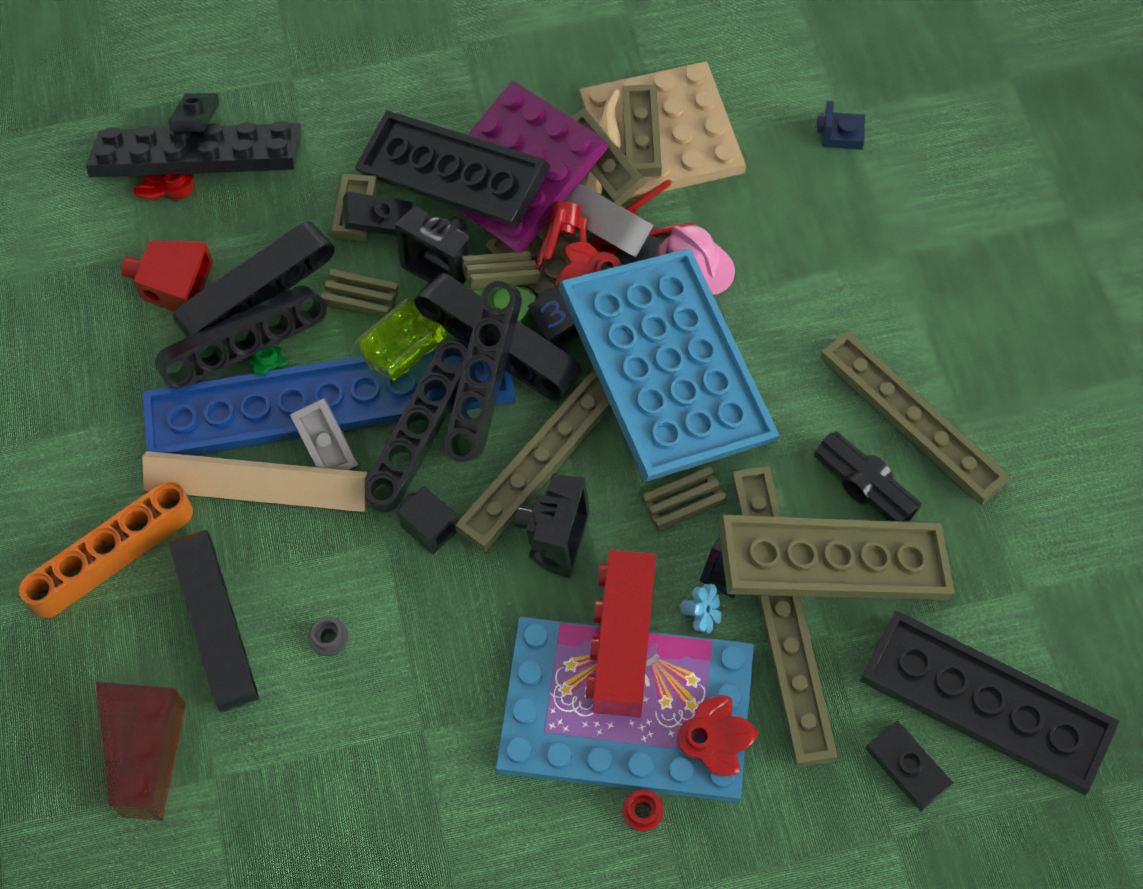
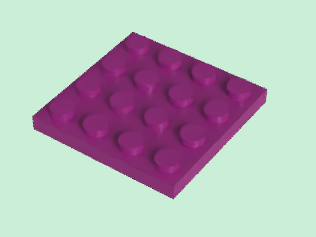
[451,80,609,253]

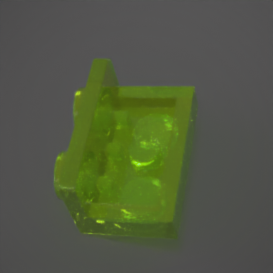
[355,298,447,381]

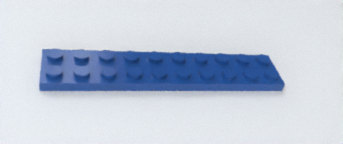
[142,340,516,455]

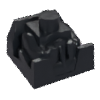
[395,206,470,284]
[515,474,590,579]

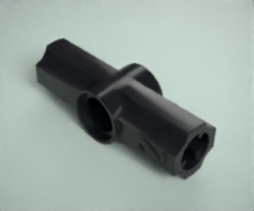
[814,431,922,522]

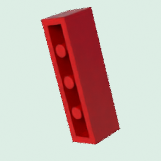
[586,550,656,718]

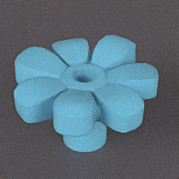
[681,584,722,634]

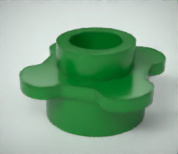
[247,346,288,375]

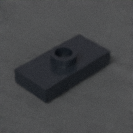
[168,93,219,133]
[343,192,413,236]
[865,721,954,811]

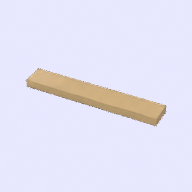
[142,451,368,512]

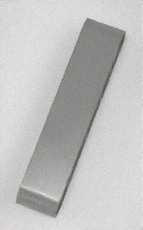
[565,183,654,257]

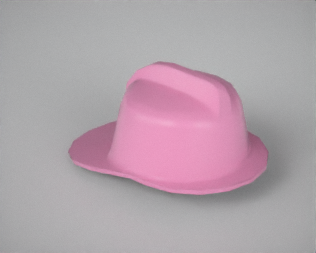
[659,225,735,295]

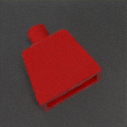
[121,240,213,312]

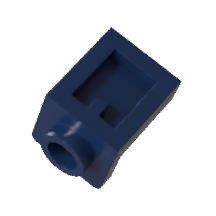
[816,100,865,150]

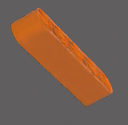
[19,481,193,618]

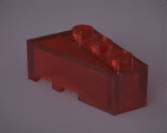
[95,682,186,821]

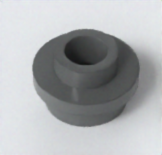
[308,617,348,656]

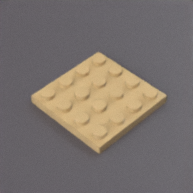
[579,61,746,203]

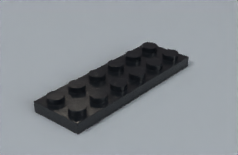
[355,110,551,228]
[86,121,301,177]
[860,610,1120,796]

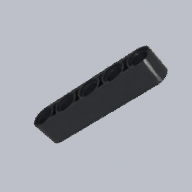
[173,222,335,337]
[414,272,582,401]
[444,281,522,462]
[155,285,327,388]
[365,341,467,513]
[169,529,259,713]

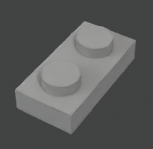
[290,397,358,470]

